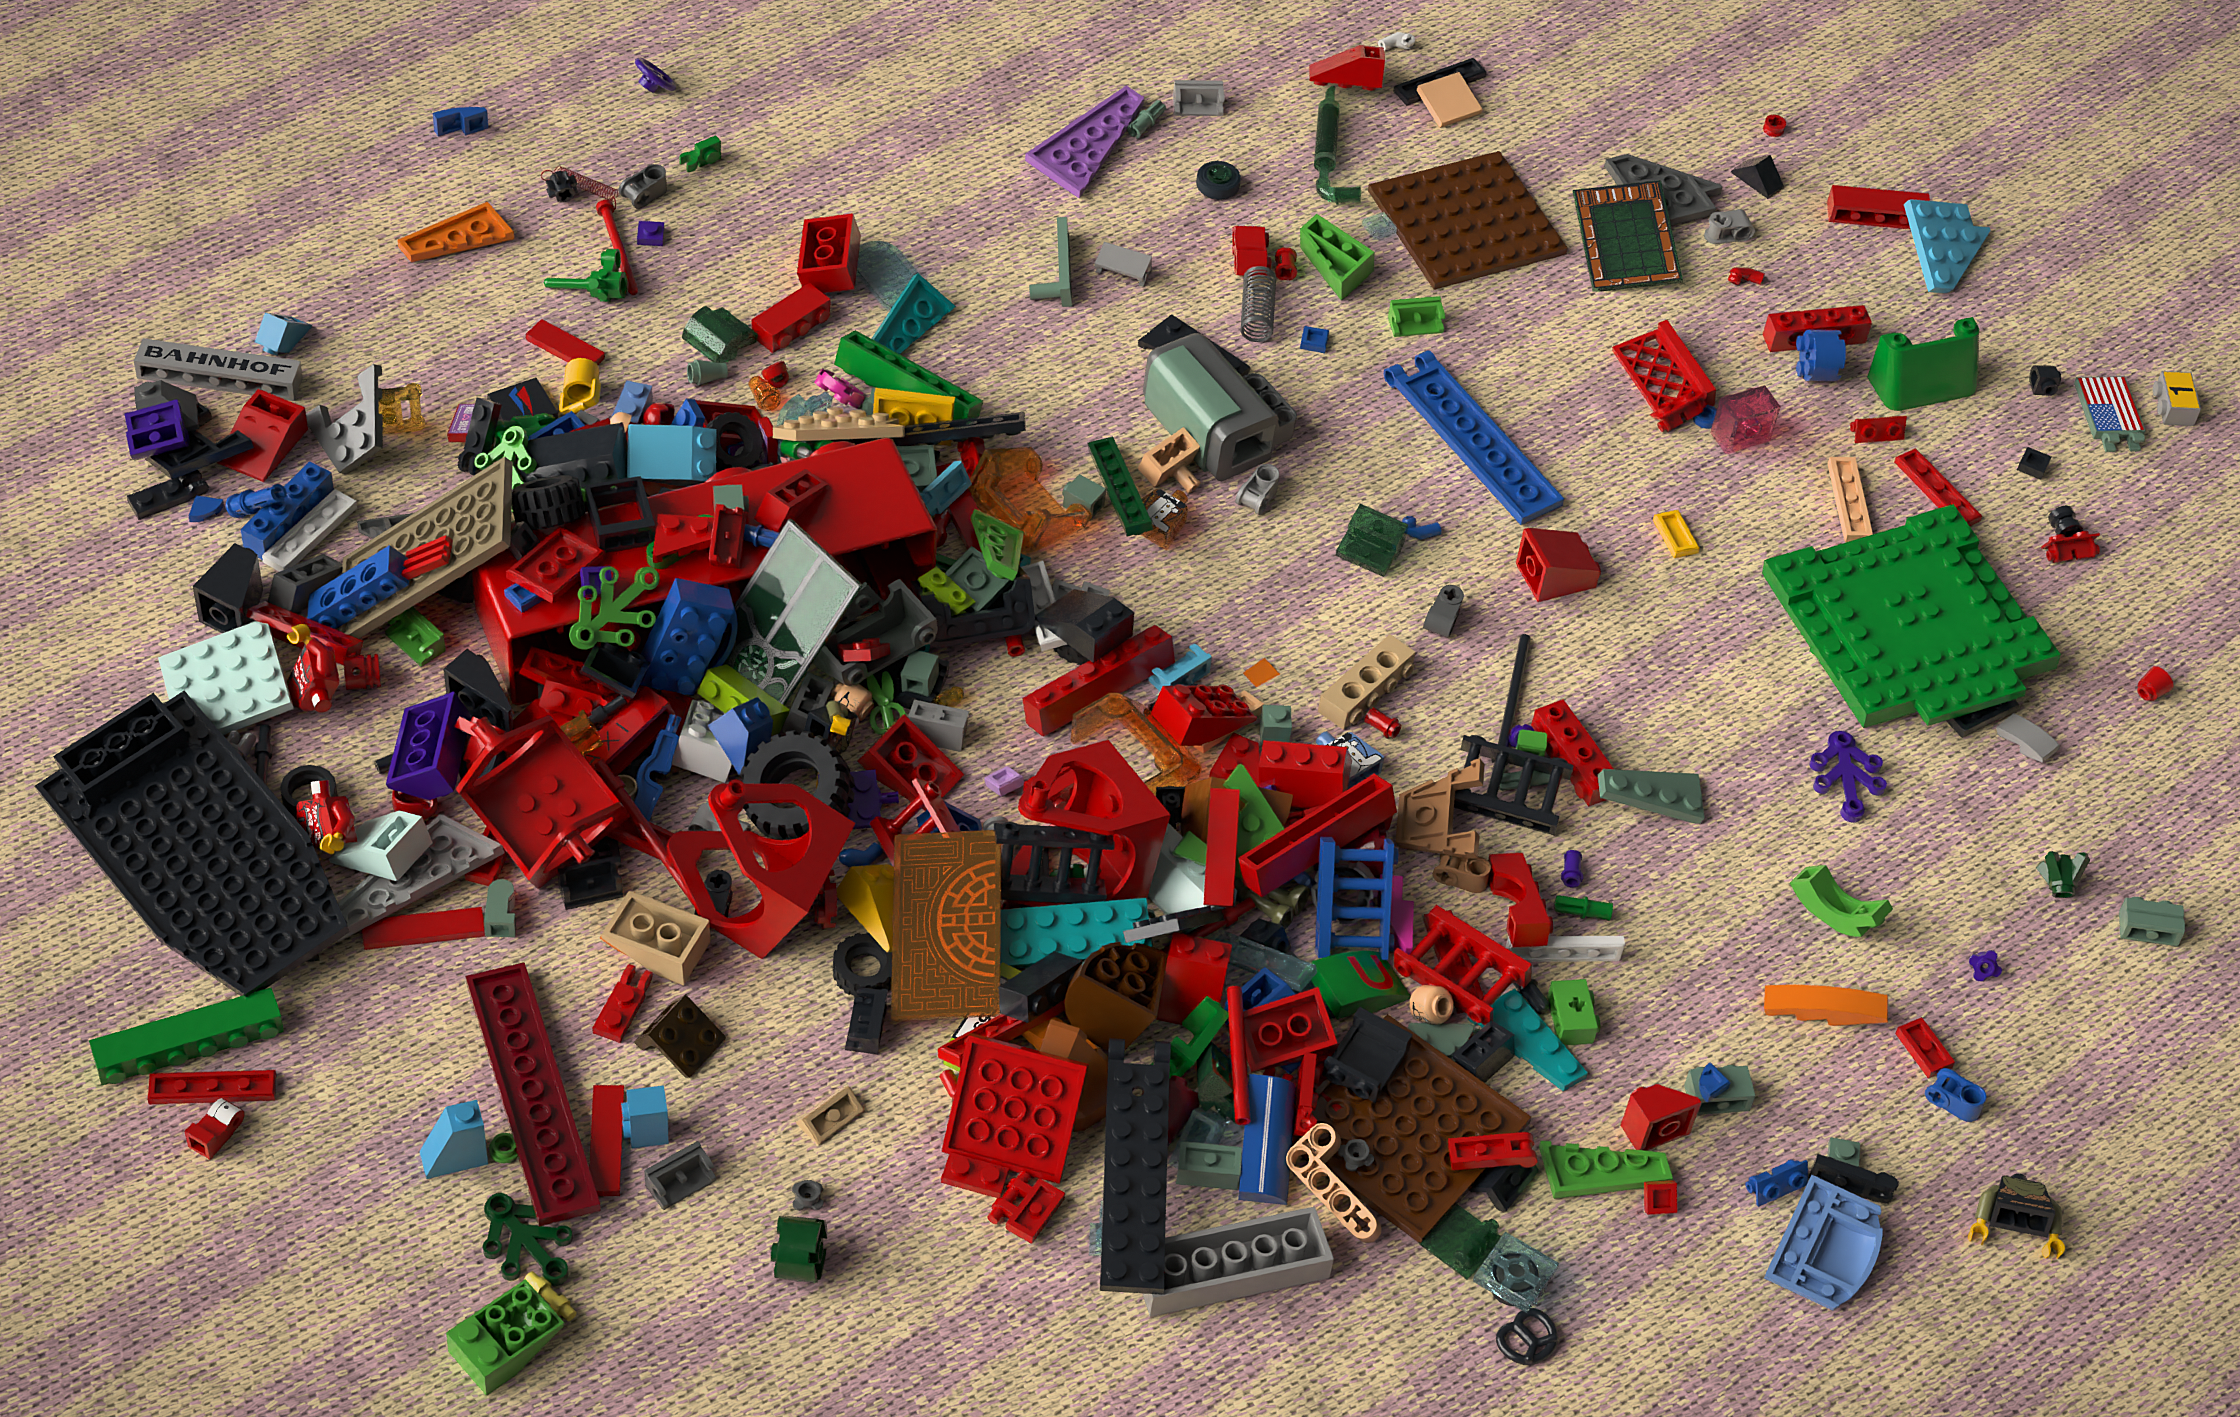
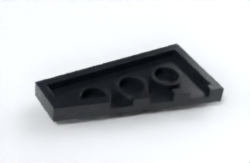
[1138,314,1250,376]

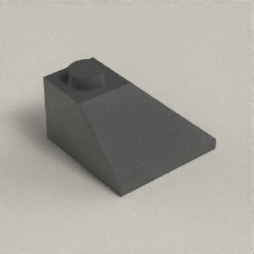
[134,380,199,432]

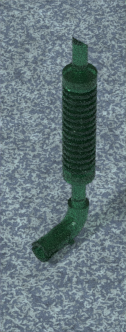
[1314,86,1361,205]

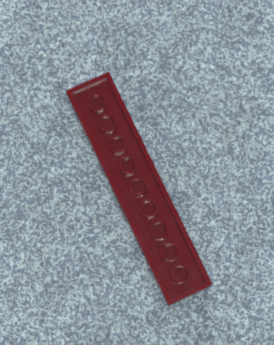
[465,962,601,1227]

